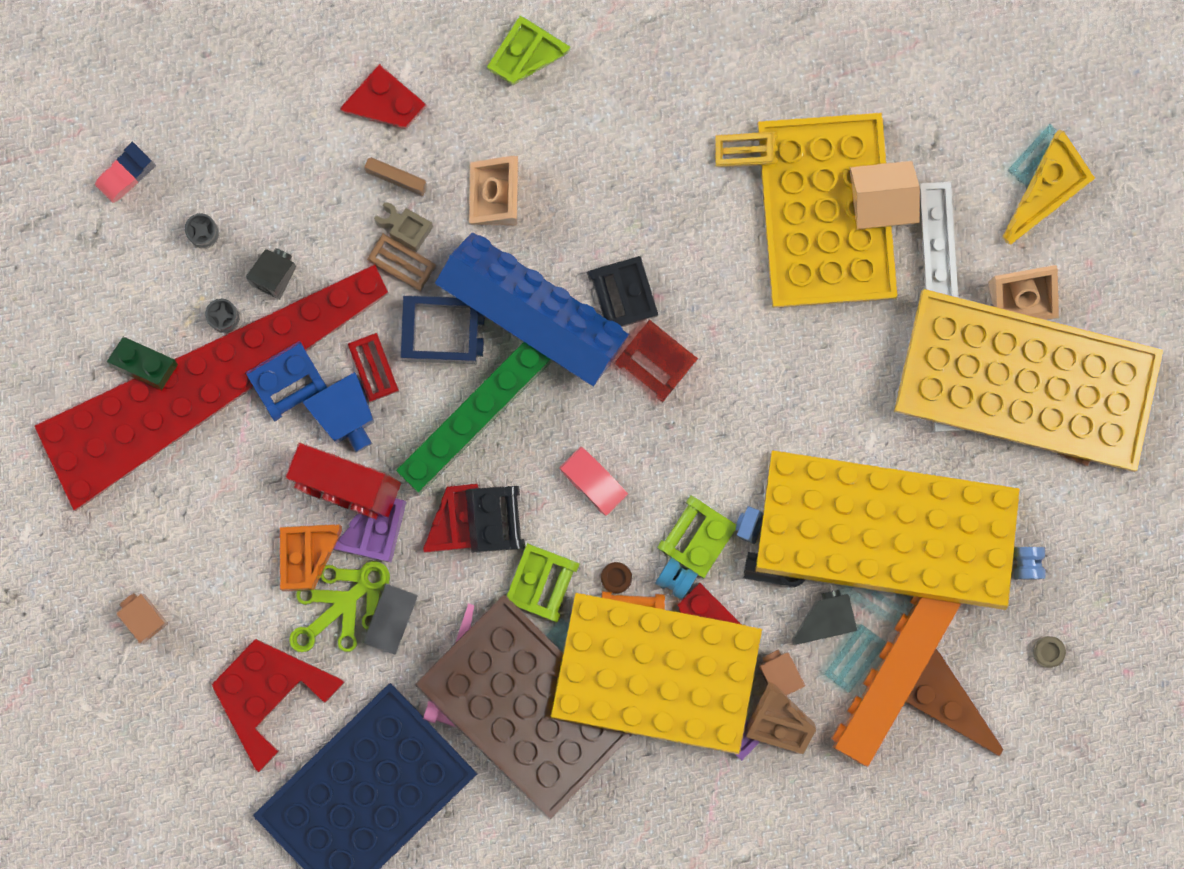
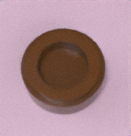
[601,562,632,594]

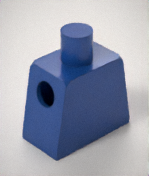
[303,372,374,453]

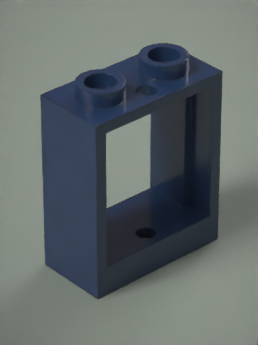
[400,296,485,364]

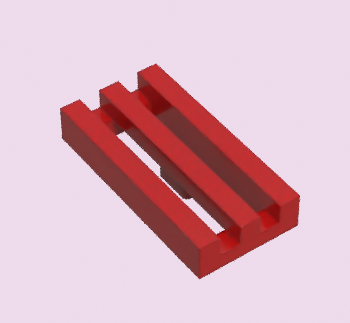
[348,333,399,403]

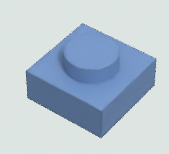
[736,506,763,544]

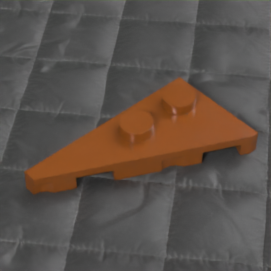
[906,649,1004,756]

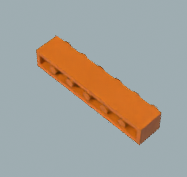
[831,596,962,767]

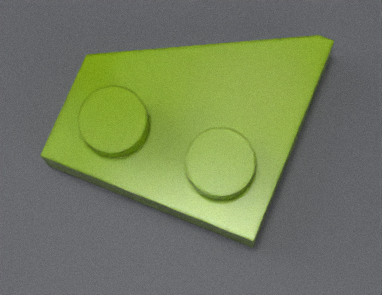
[487,15,571,85]

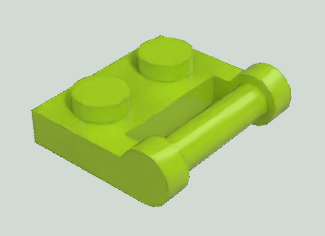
[657,495,736,579]
[507,543,580,622]

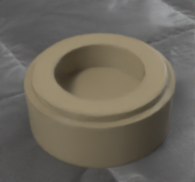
[1033,636,1066,668]

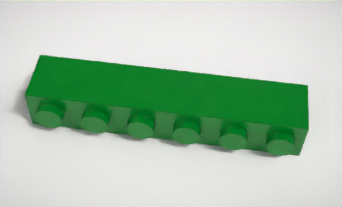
[396,342,552,495]

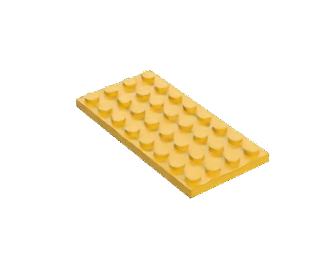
[894,289,1163,472]
[755,450,1020,610]

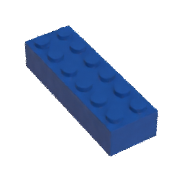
[435,232,629,387]

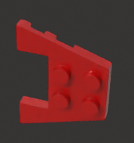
[211,639,345,772]

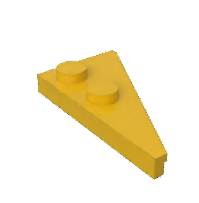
[1002,130,1095,245]

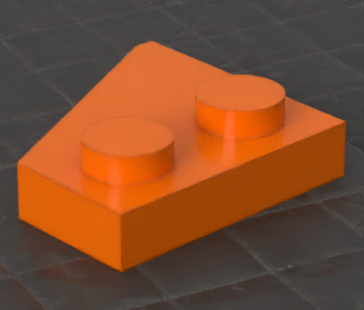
[280,524,342,592]

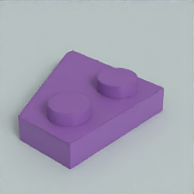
[334,499,406,563]

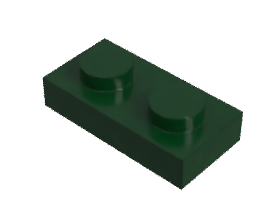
[107,336,178,390]

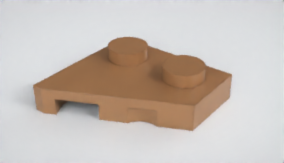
[745,682,816,754]

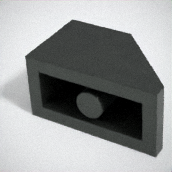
[246,248,296,300]
[792,589,857,645]

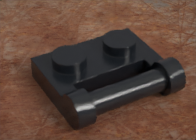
[587,256,658,327]
[465,486,525,553]

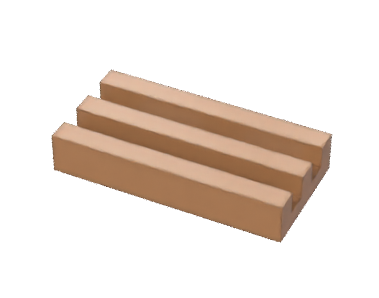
[364,157,427,197]
[367,233,437,292]

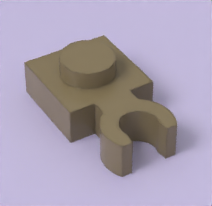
[374,202,433,252]

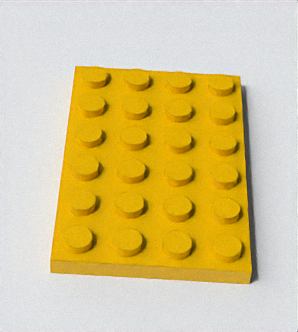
[757,113,898,308]
[551,593,762,755]

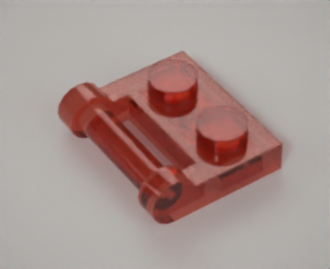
[614,319,698,403]

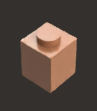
[116,593,168,644]
[758,649,805,696]

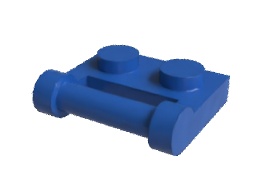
[245,341,327,422]

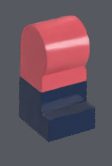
[95,141,156,203]

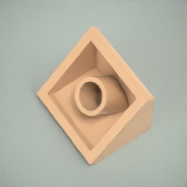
[469,156,518,225]
[850,161,920,230]
[988,265,1059,320]

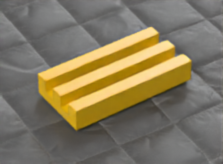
[715,132,777,167]

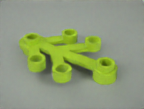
[289,561,390,652]

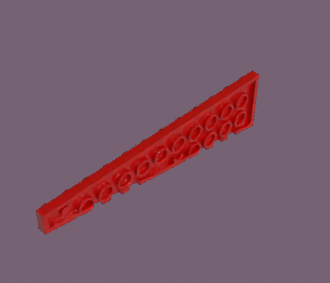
[34,264,389,511]

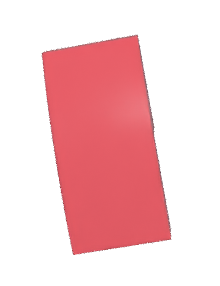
[559,446,628,516]

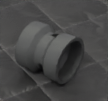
[185,213,219,249]
[205,298,240,333]

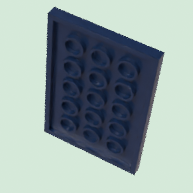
[252,682,478,869]

